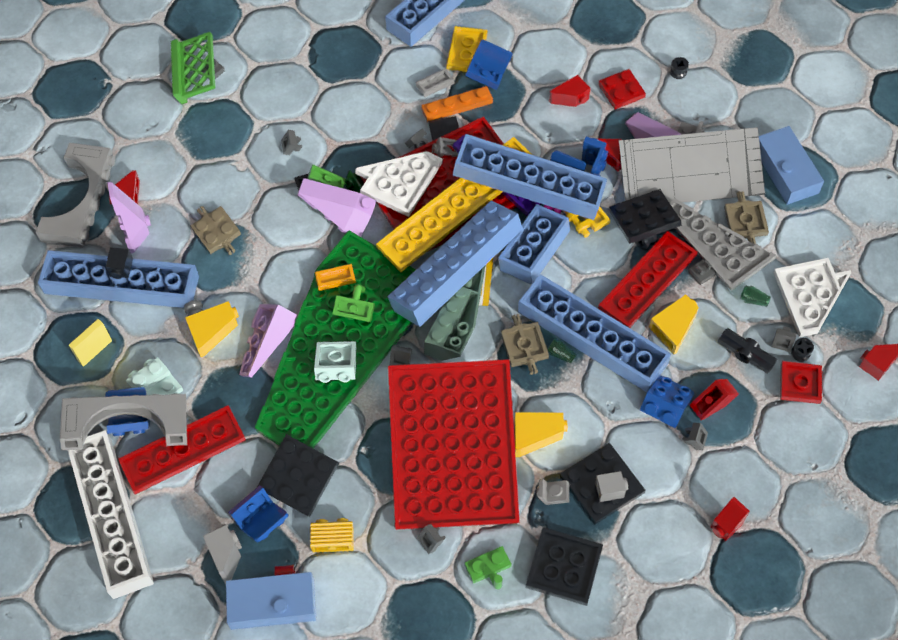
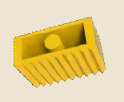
[310,518,354,553]

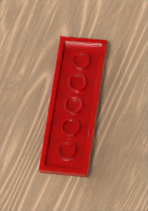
[598,231,698,328]
[118,405,246,495]

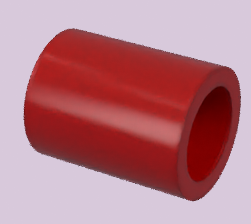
[274,565,295,576]

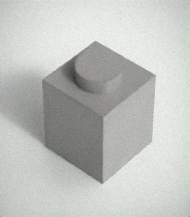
[595,471,628,502]

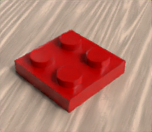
[598,69,646,109]
[780,361,822,404]

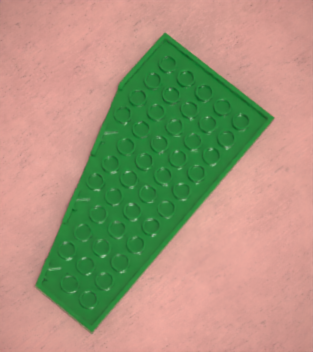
[255,230,416,449]

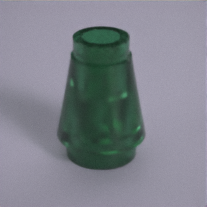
[740,285,771,307]
[548,338,577,364]

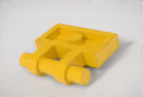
[564,206,610,238]

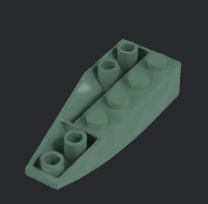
[424,265,486,361]

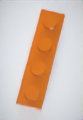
[421,86,493,122]

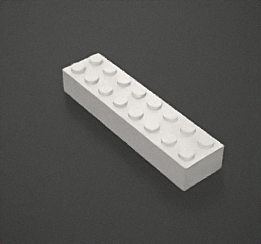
[68,430,154,599]

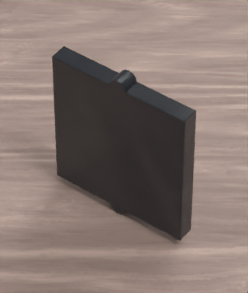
[428,116,459,141]

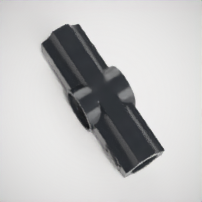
[718,328,778,374]

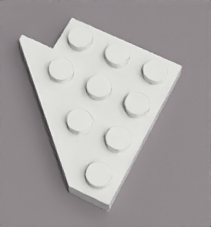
[355,151,443,217]
[773,258,851,337]

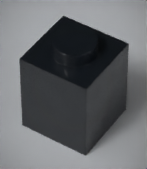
[105,247,133,279]

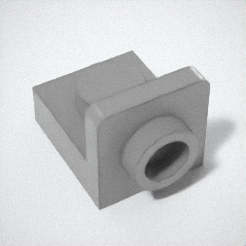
[678,121,705,134]
[432,137,459,157]
[537,479,569,505]

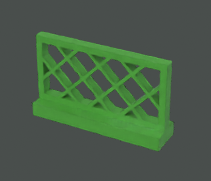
[171,32,216,105]

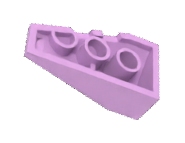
[625,112,682,139]
[297,178,377,237]
[108,182,151,253]
[239,304,296,378]

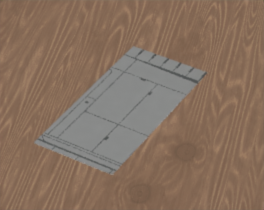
[619,127,765,203]

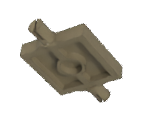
[724,191,769,244]
[190,206,241,255]
[501,314,549,375]

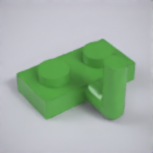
[308,165,345,188]
[333,284,375,322]
[465,546,512,589]

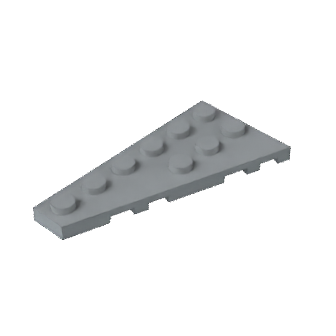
[670,199,777,291]

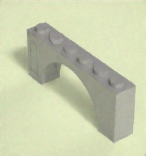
[36,143,115,248]
[60,393,187,450]

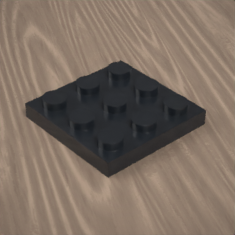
[609,189,682,244]
[257,434,339,517]
[560,443,646,525]
[525,527,603,606]

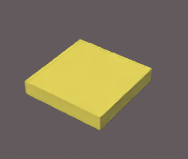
[69,319,112,367]

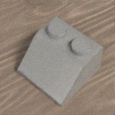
[203,525,242,584]

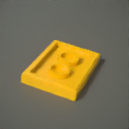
[446,26,488,72]

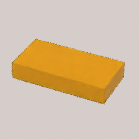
[315,264,356,291]

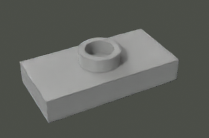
[416,68,454,98]

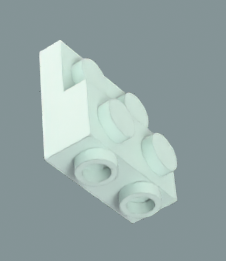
[314,341,356,383]
[126,357,183,395]

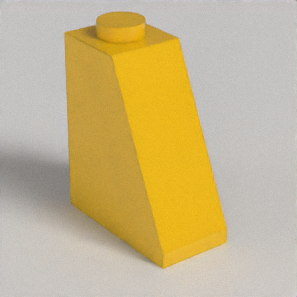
[649,294,699,355]
[185,301,239,357]
[515,412,567,457]

